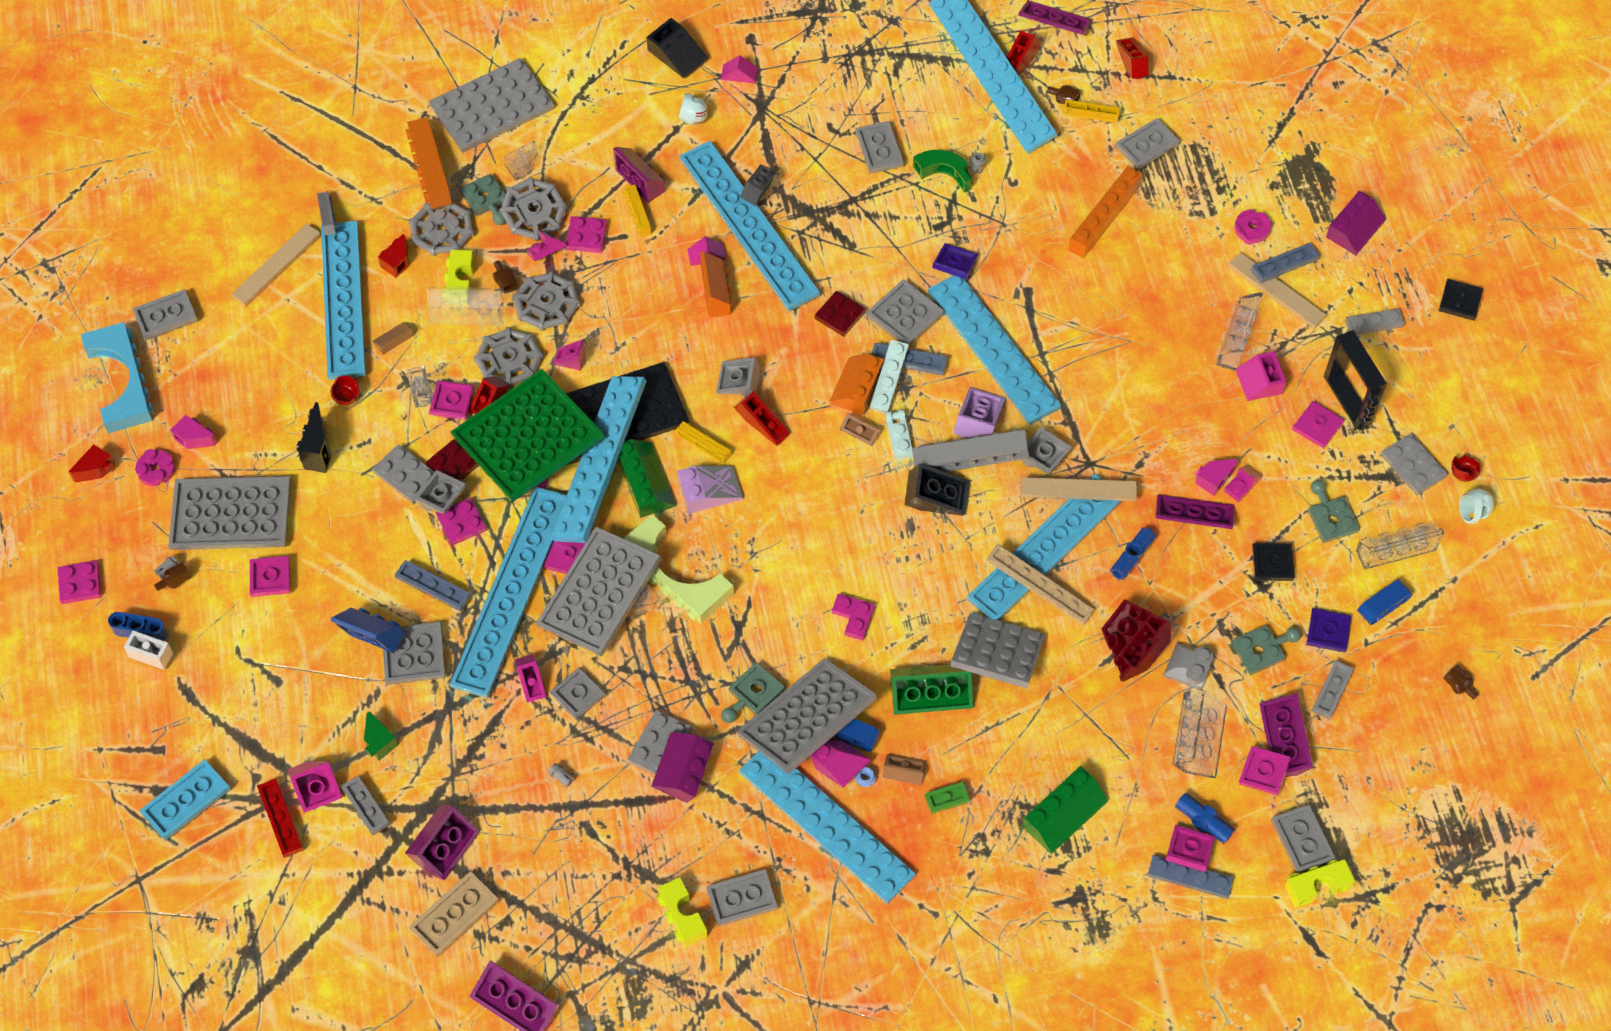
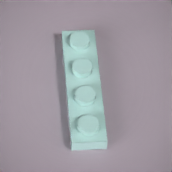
[870,340,909,413]

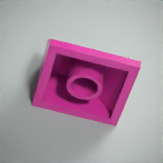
[810,740,871,788]
[287,761,342,813]

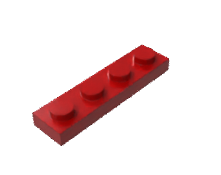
[257,778,304,858]

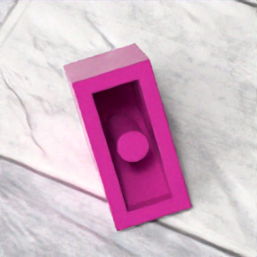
[1196,459,1238,496]
[514,654,546,703]

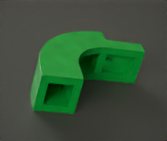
[913,150,972,193]

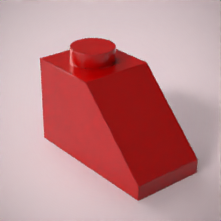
[469,376,509,414]
[68,444,115,483]

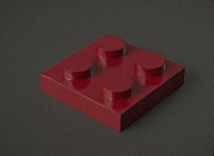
[814,290,866,337]
[426,439,478,481]

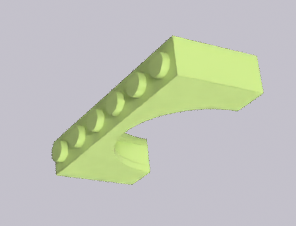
[624,514,734,624]

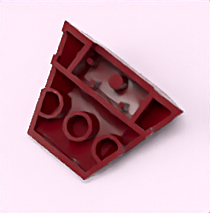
[1101,599,1171,682]

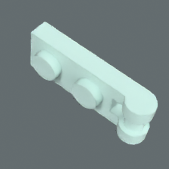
[885,409,913,460]

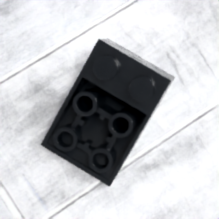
[646,18,708,79]
[296,402,331,473]

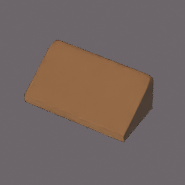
[372,322,414,354]
[839,413,883,446]
[882,754,926,785]

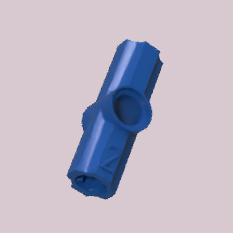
[1110,527,1156,580]
[1175,793,1235,844]

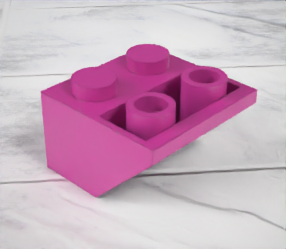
[1236,351,1286,401]

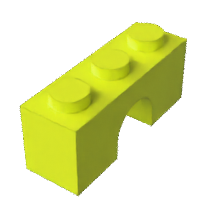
[443,250,474,306]
[1285,859,1355,908]
[656,877,707,947]

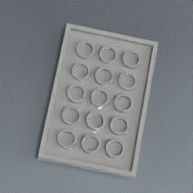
[428,58,555,153]
[168,476,291,550]
[536,527,662,656]
[736,658,877,774]

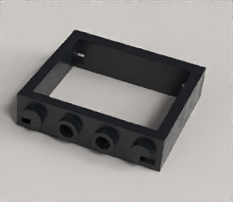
[1323,330,1387,429]

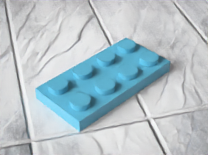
[139,759,231,841]

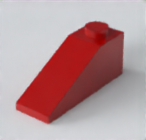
[1006,30,1041,76]
[1116,37,1149,79]
[734,391,790,446]

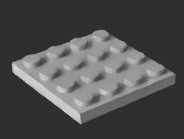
[950,613,1045,688]

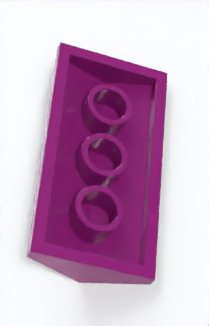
[1018,0,1092,36]
[1155,494,1234,529]
[1259,693,1314,777]
[469,960,559,1031]

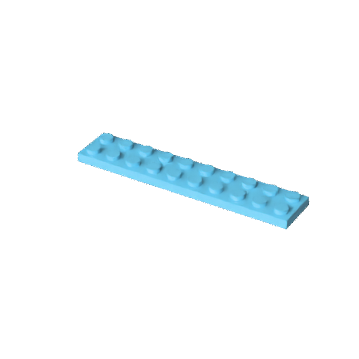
[321,221,366,380]
[928,275,1061,426]
[551,376,646,543]
[967,474,1122,620]
[739,752,916,905]

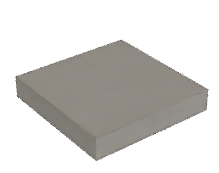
[550,667,606,721]

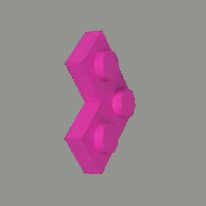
[832,594,875,641]

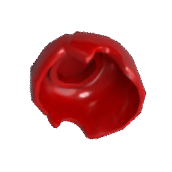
[330,375,360,406]
[1451,455,1481,482]

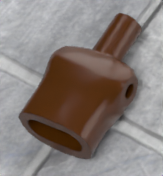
[1047,85,1081,104]
[493,260,519,293]
[154,562,191,591]
[1443,665,1479,700]

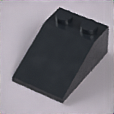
[904,463,969,516]

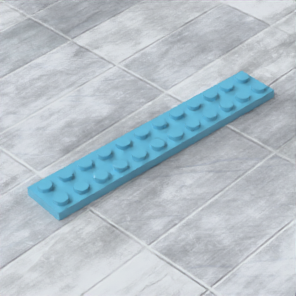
[929,0,1058,154]
[679,141,820,312]
[450,487,567,698]

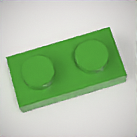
[924,782,970,814]

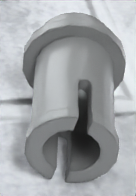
[971,153,985,174]
[153,555,179,580]
[548,763,575,788]

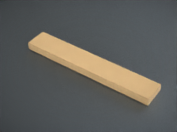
[231,223,321,307]
[1228,252,1326,329]
[1021,477,1137,501]
[986,543,1094,626]

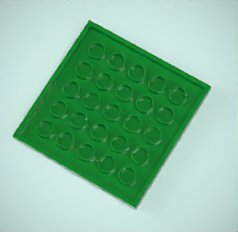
[450,369,605,502]

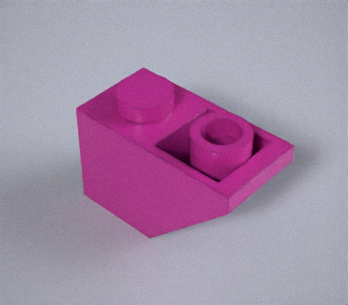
[170,414,217,449]

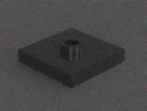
[1438,279,1483,321]
[1252,543,1294,581]

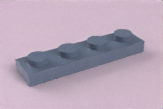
[1250,243,1320,283]
[871,343,947,376]
[395,560,471,612]
[1147,855,1233,899]

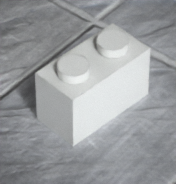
[124,631,173,670]

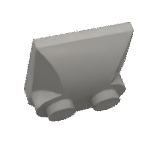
[716,357,760,397]
[1022,427,1071,475]
[414,470,467,514]
[1163,642,1214,691]

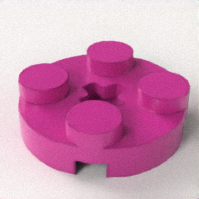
[1234,210,1271,245]
[135,449,175,486]

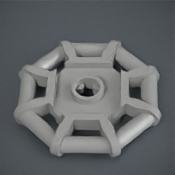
[499,177,567,241]
[408,200,475,256]
[512,271,581,331]
[474,327,543,388]

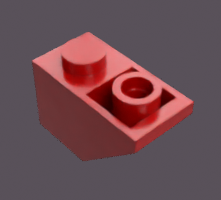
[378,234,409,278]

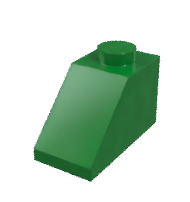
[364,711,398,761]

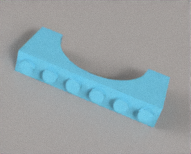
[81,322,154,434]

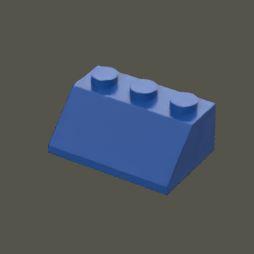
[330,607,405,653]

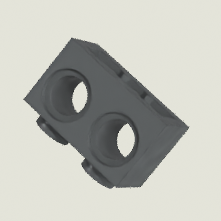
[740,164,776,206]

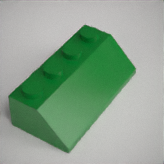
[617,439,676,518]
[890,664,973,715]
[1022,766,1108,855]

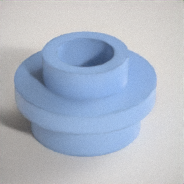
[855,767,876,787]

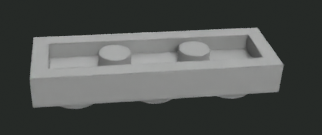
[1345,308,1405,335]
[1311,660,1354,720]
[341,775,390,836]

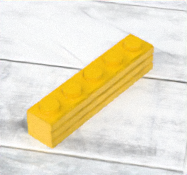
[1063,100,1120,123]
[623,185,652,237]
[676,421,731,464]

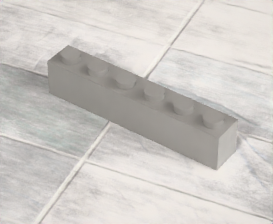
[912,430,1030,472]

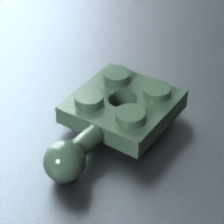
[459,173,506,226]
[1307,480,1360,543]
[1231,625,1301,676]
[721,662,785,723]

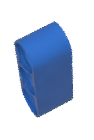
[1357,579,1413,625]
[108,612,168,641]
[833,718,881,752]

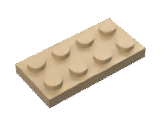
[408,871,499,957]

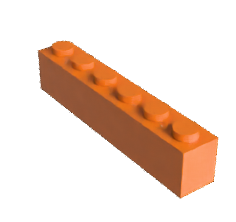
[406,117,452,209]
[1069,166,1143,259]

